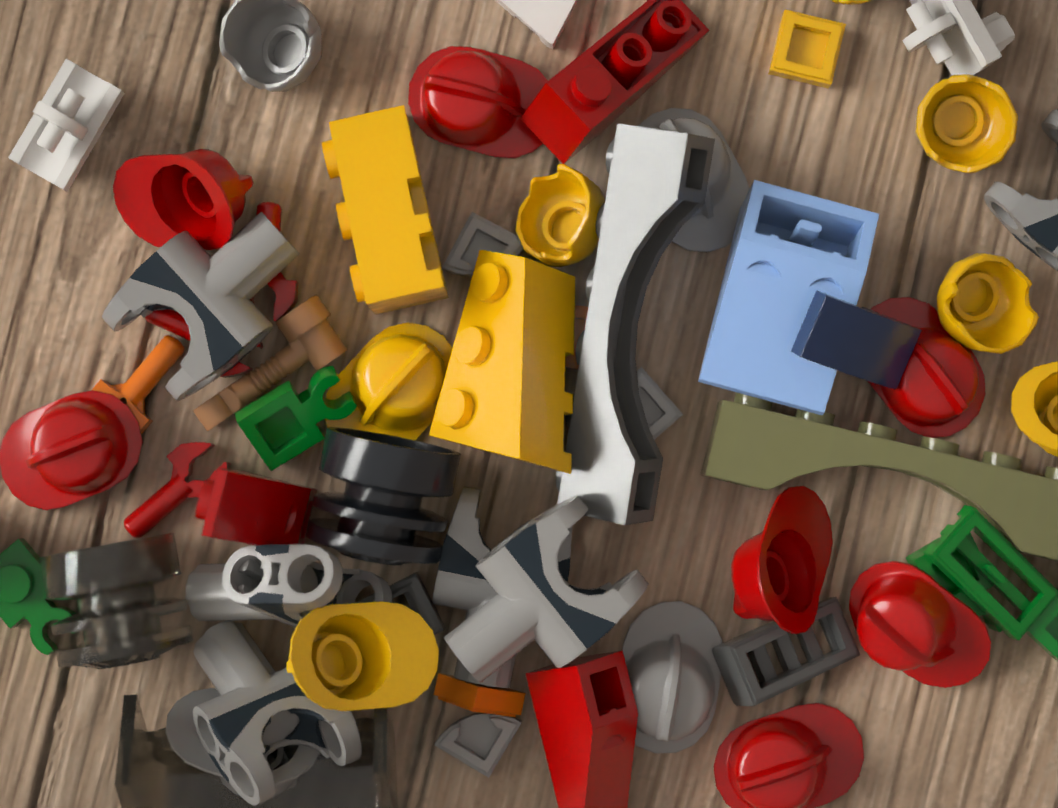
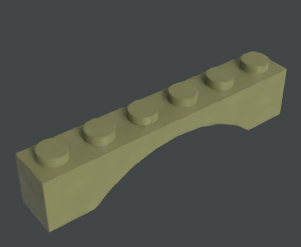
[700,392,1058,562]

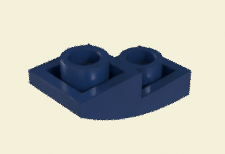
[791,290,922,389]

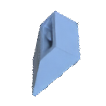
[698,180,879,416]

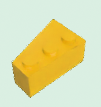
[321,105,449,315]
[429,250,575,474]

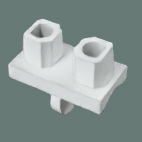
[902,0,1015,76]
[8,59,125,192]

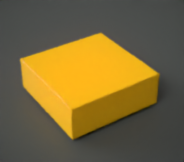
[768,9,846,89]

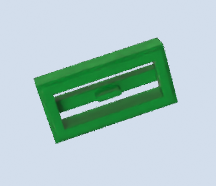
[923,505,1058,641]

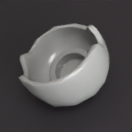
[219,0,322,92]

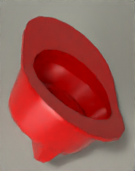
[408,46,548,159]
[113,149,254,250]
[867,297,986,438]
[0,390,143,510]
[731,486,833,634]
[849,561,991,688]
[713,703,864,808]

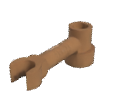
[193,294,348,432]

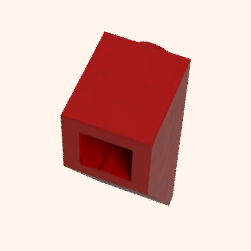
[520,0,710,164]
[195,469,317,546]
[525,650,638,808]

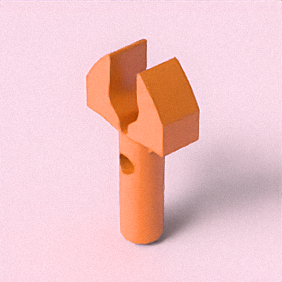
[91,335,184,435]

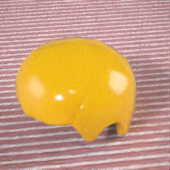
[915,74,1018,173]
[515,164,605,267]
[936,253,1039,354]

